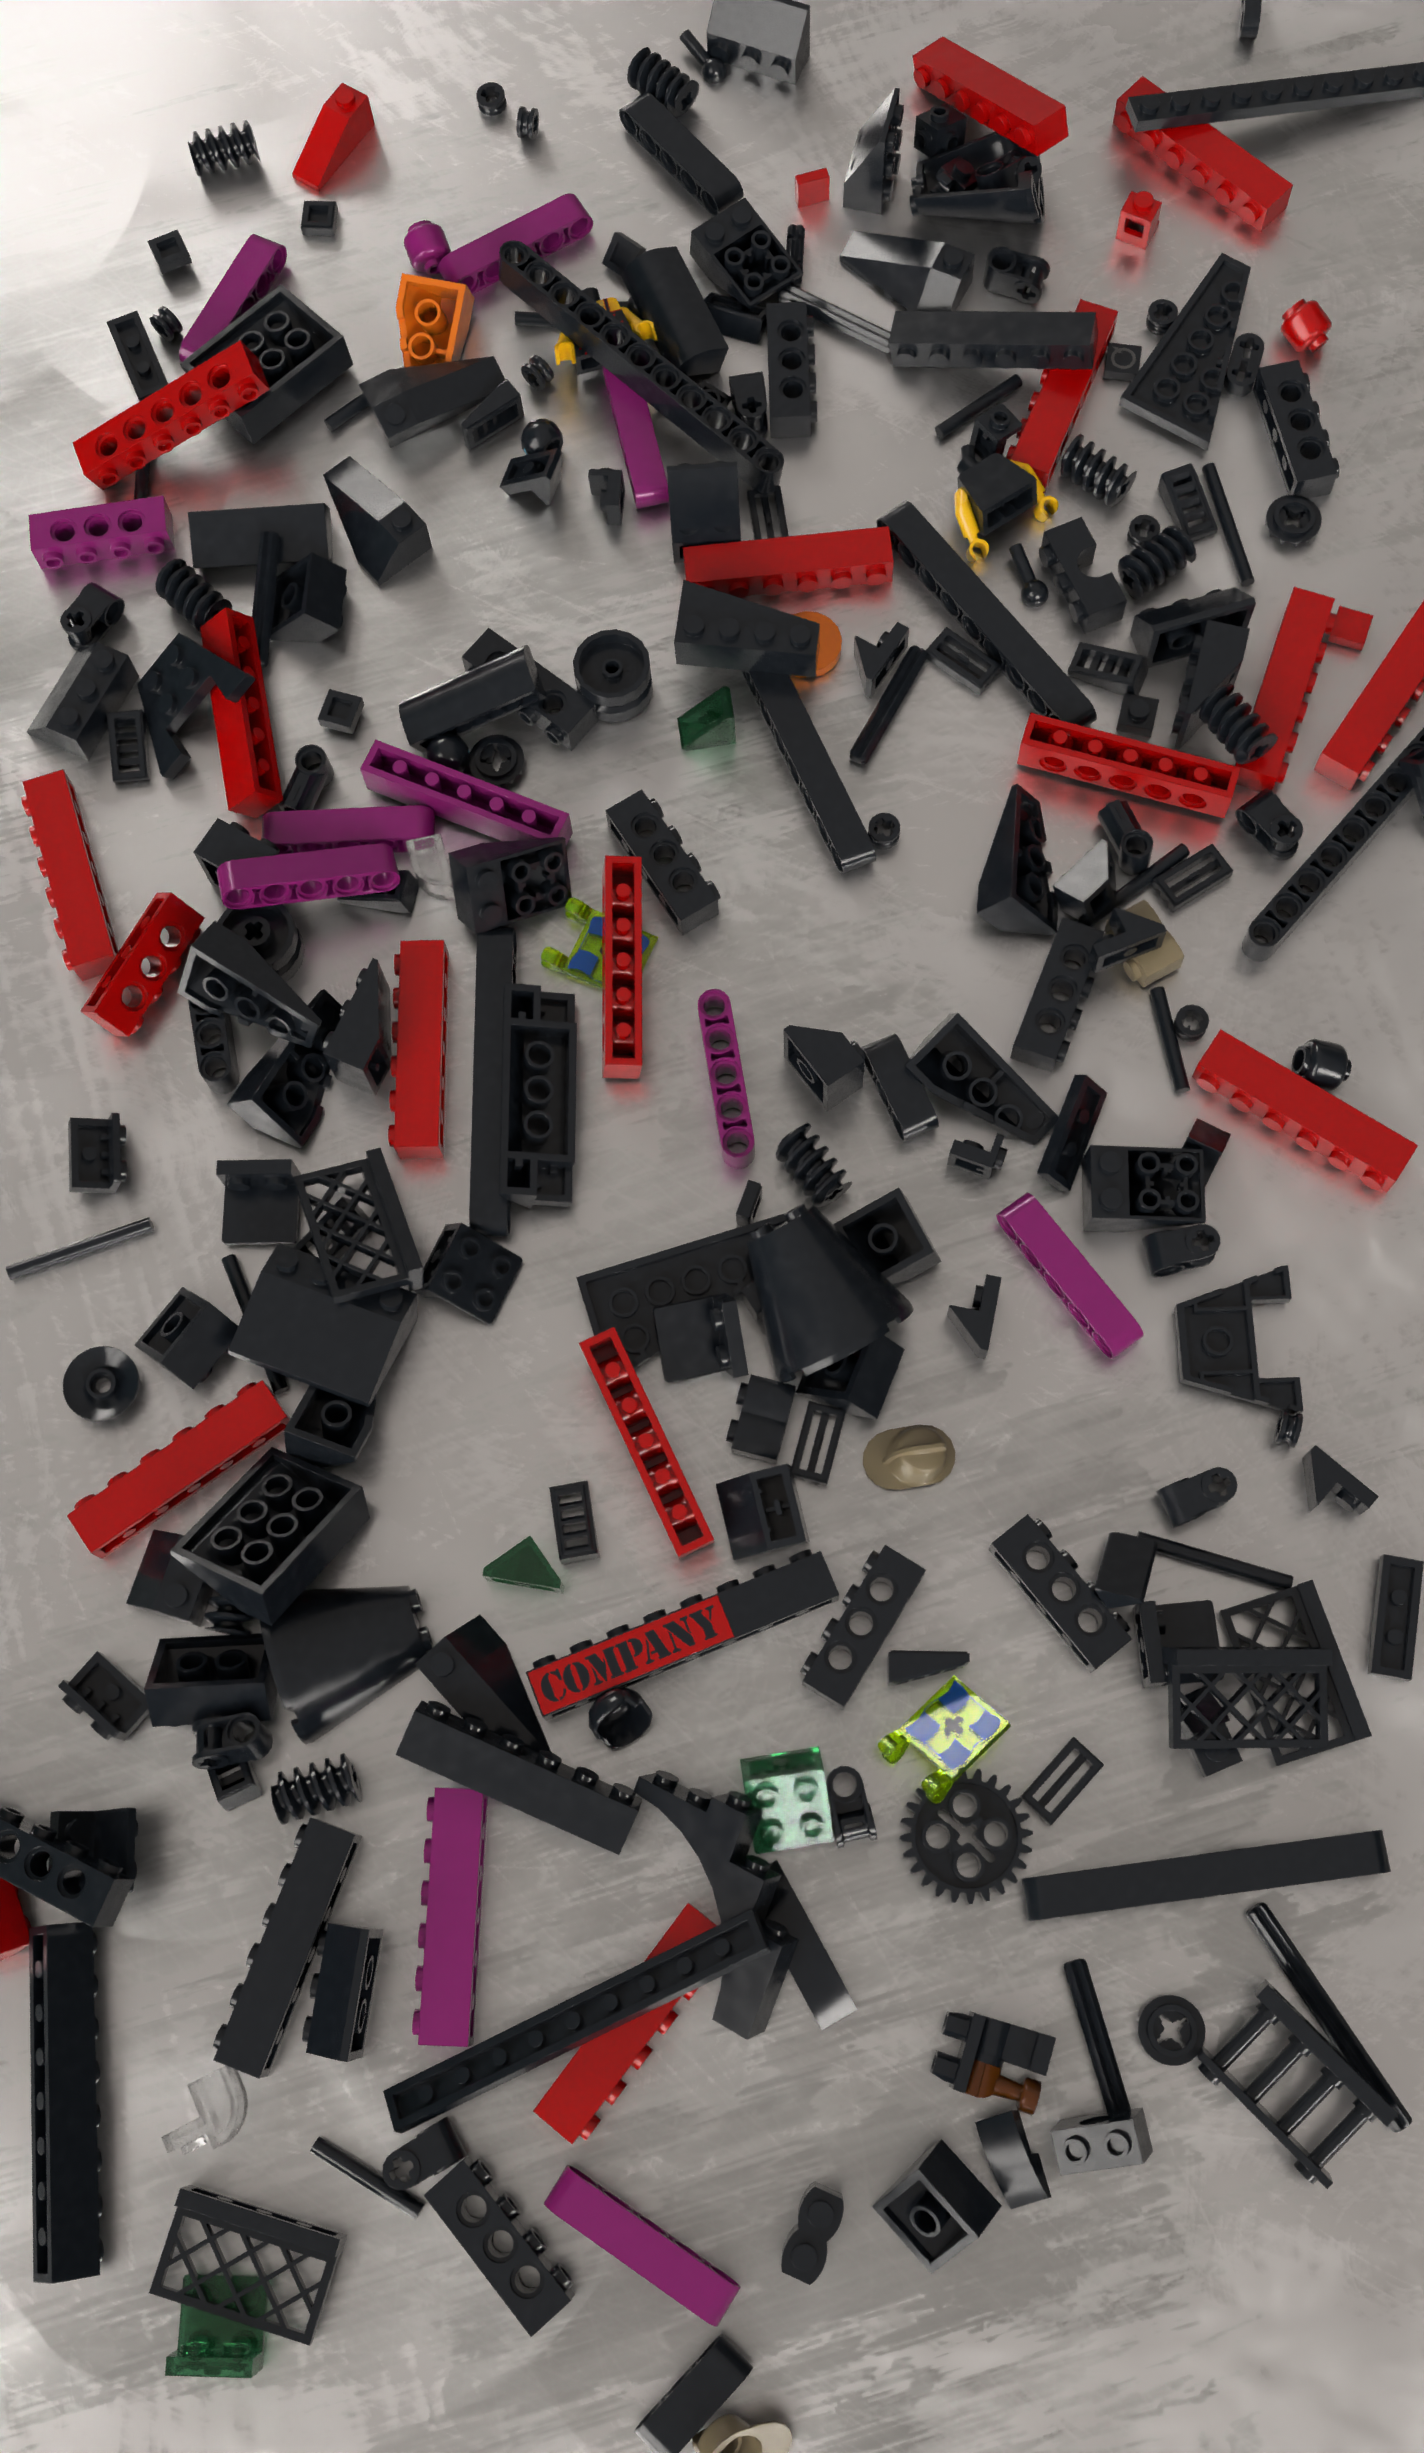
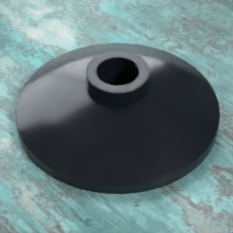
[63,1346,140,1421]

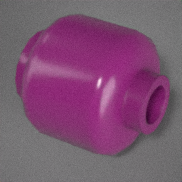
[404,220,451,275]

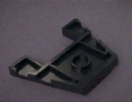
[137,633,255,780]
[1174,1265,1303,1415]

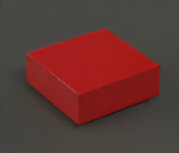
[795,168,830,208]
[1328,606,1374,651]

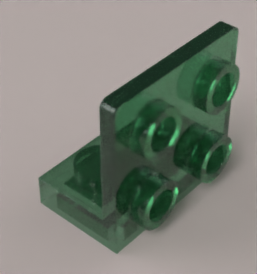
[740,1746,834,1854]
[165,2274,268,2378]

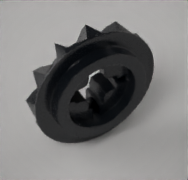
[1265,495,1322,547]
[468,735,525,787]
[1137,1995,1206,2066]

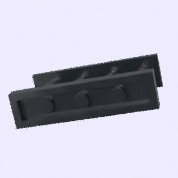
[1197,1979,1399,2189]

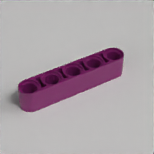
[438,193,593,295]
[179,234,287,362]
[603,366,669,509]
[262,805,435,855]
[217,843,400,909]
[698,989,755,1169]
[996,1192,1143,1359]
[544,2165,741,2327]

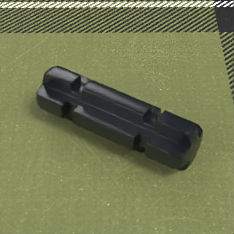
[786,224,805,286]

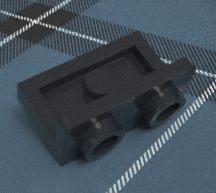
[68,1113,127,1194]
[58,1651,149,1741]

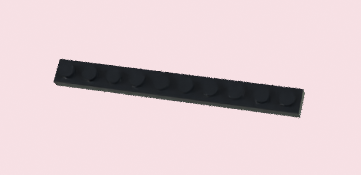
[1125,62,1424,132]
[383,1909,772,2134]

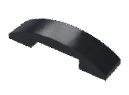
[764,1860,858,2030]

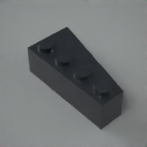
[674,580,820,677]

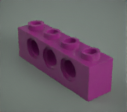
[28,495,175,569]

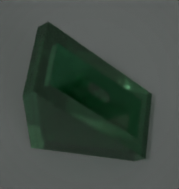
[677,686,736,751]
[482,1536,565,1594]

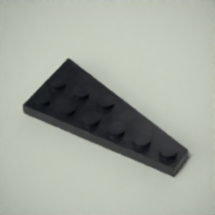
[1119,253,1251,451]
[576,1213,787,1370]

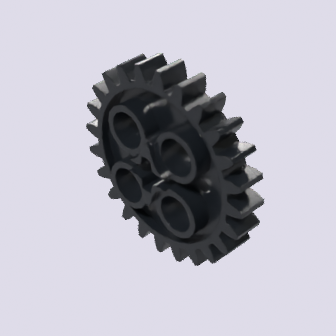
[899,1768,1033,1904]

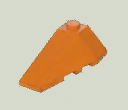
[396,273,475,368]

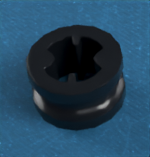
[476,82,507,116]
[516,106,539,140]
[1146,299,1178,335]
[149,306,183,342]
[521,355,554,391]
[1127,515,1160,549]
[868,813,900,850]
[1174,1005,1209,1042]
[1274,1409,1303,1448]

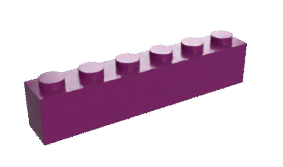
[360,739,573,846]
[412,1787,488,2047]

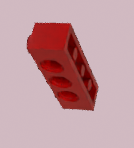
[80,892,205,1037]

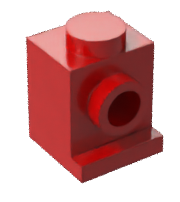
[1115,191,1162,250]

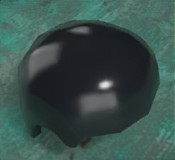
[589,1687,653,1749]

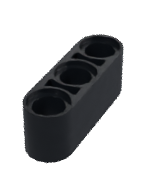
[188,1000,240,1094]
[861,1033,939,1142]
[634,2334,753,2453]

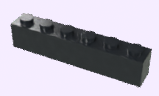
[888,311,1098,370]
[396,1701,642,1855]
[213,1818,362,2079]

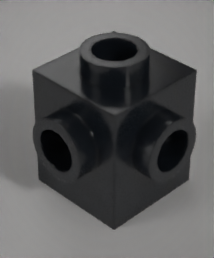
[914,103,967,158]

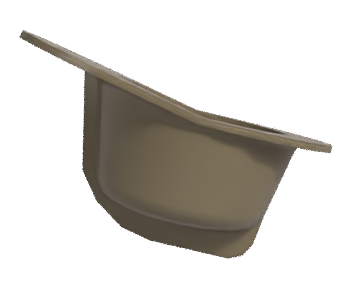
[863,1425,955,1490]
[692,2414,792,2453]

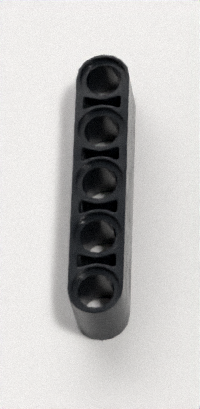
[619,92,744,216]

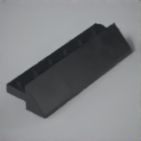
[499,983,577,1209]

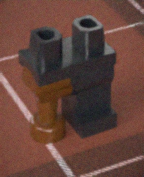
[930,2011,1056,2115]

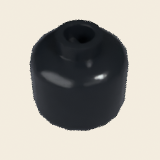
[1292,1039,1352,1091]

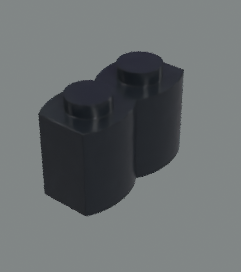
[726,1374,796,1464]
[781,2181,844,2285]

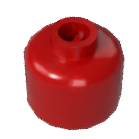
[1280,299,1332,353]

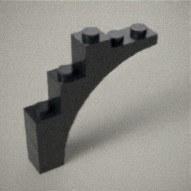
[633,1770,799,2040]

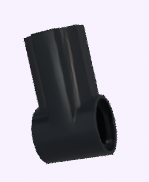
[278,744,334,811]
[1098,799,1153,875]

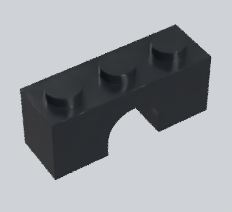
[1039,517,1127,634]

